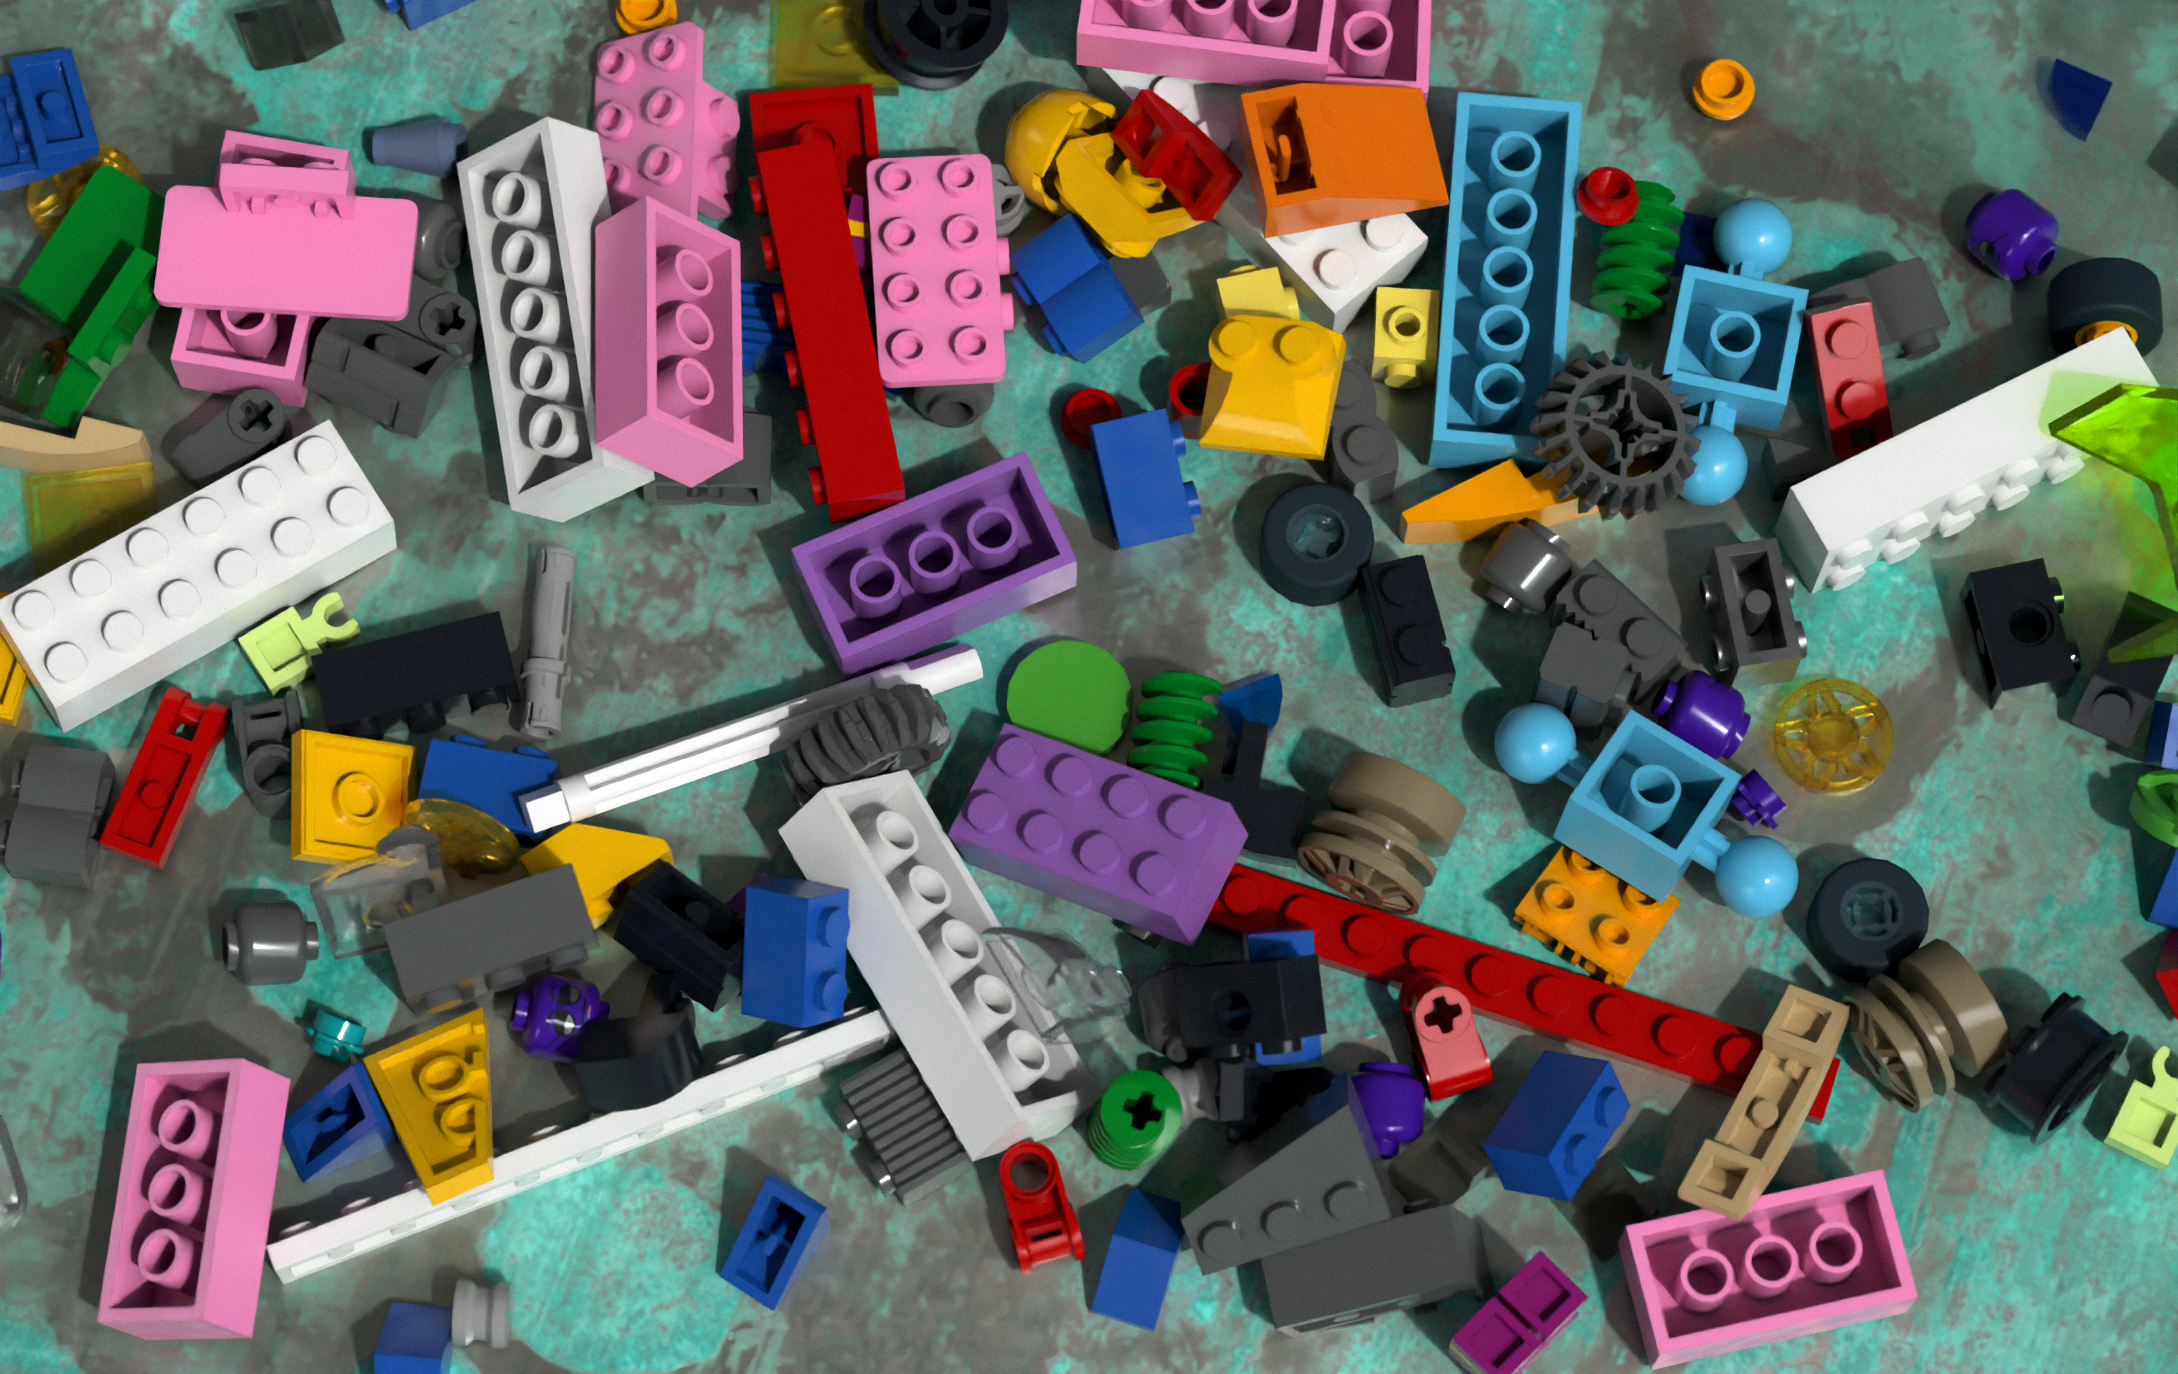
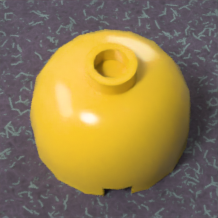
[1004,88,1122,216]

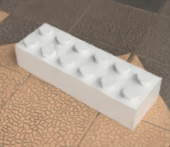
[1086,66,1428,334]
[457,116,655,523]
[1774,326,2161,594]
[0,419,397,734]
[778,769,1102,1161]

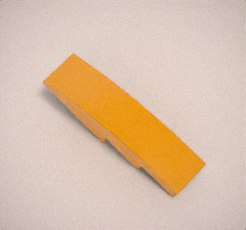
[1397,456,1655,544]

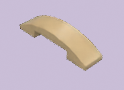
[0,416,152,476]
[1678,984,1850,1222]

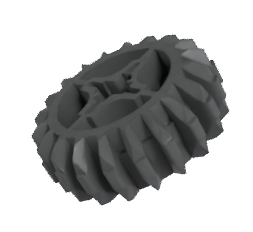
[1528,350,1702,522]
[780,684,952,808]

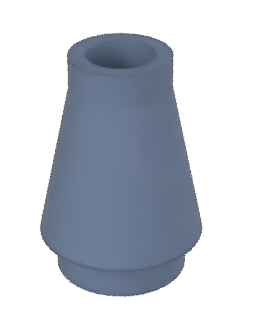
[372,117,468,179]

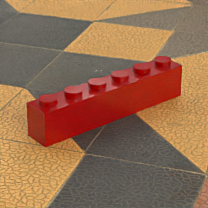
[748,139,905,525]

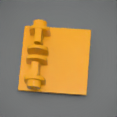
[1513,844,1681,989]

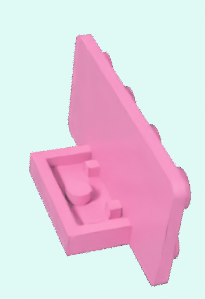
[593,21,740,221]
[867,154,1014,388]
[154,158,419,321]

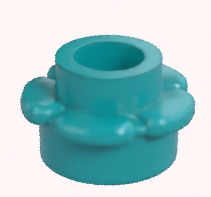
[304,1009,367,1063]

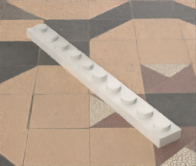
[266,1006,897,1285]

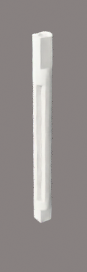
[518,643,983,833]

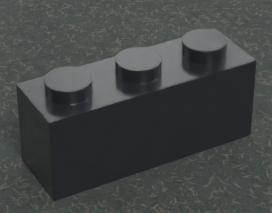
[311,611,522,741]

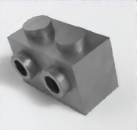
[1698,537,1807,690]

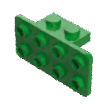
[0,165,165,430]

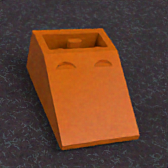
[1238,83,1449,239]

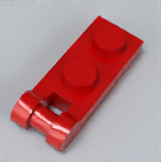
[1804,296,1894,463]
[99,686,232,871]

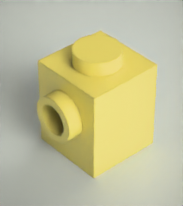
[1215,265,1300,322]
[1371,287,1440,389]

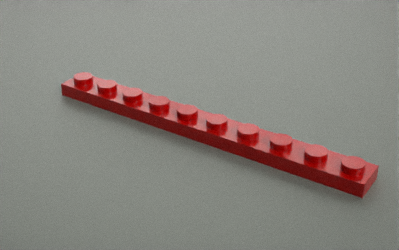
[1204,864,1841,1126]

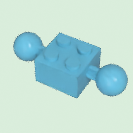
[1659,198,1809,506]
[1494,702,1799,918]

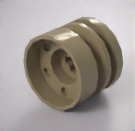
[1297,751,1466,916]
[1840,938,2011,1113]

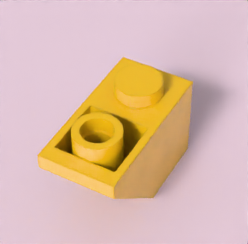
[519,822,675,929]

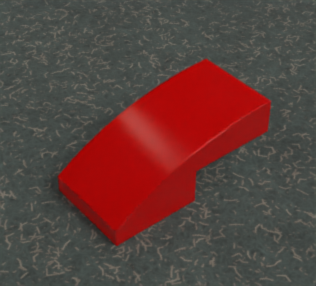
[1110,89,1243,221]

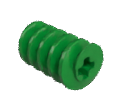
[1589,180,1685,319]
[1126,670,1223,791]
[1085,1069,1183,1171]

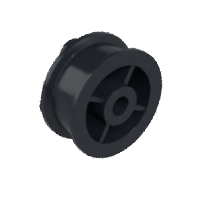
[861,0,1009,91]
[1981,991,2129,1146]

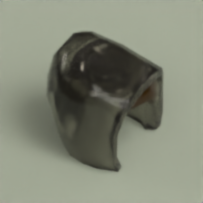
[0,286,77,420]

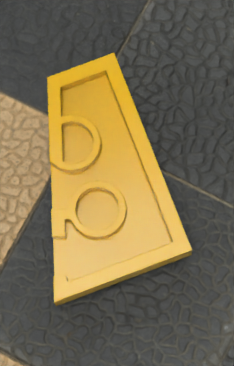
[362,1007,494,1206]

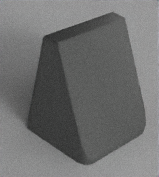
[1108,251,1172,317]
[1761,438,1840,501]

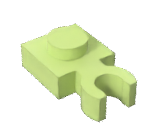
[238,592,361,697]
[2103,1046,2178,1172]

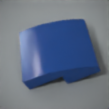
[0,48,99,192]

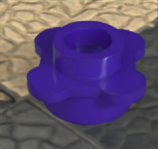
[1730,768,1787,830]

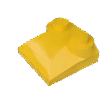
[1055,132,1220,258]
[1198,315,1347,460]

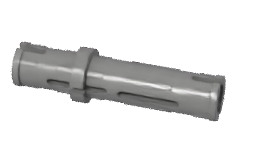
[520,547,577,740]

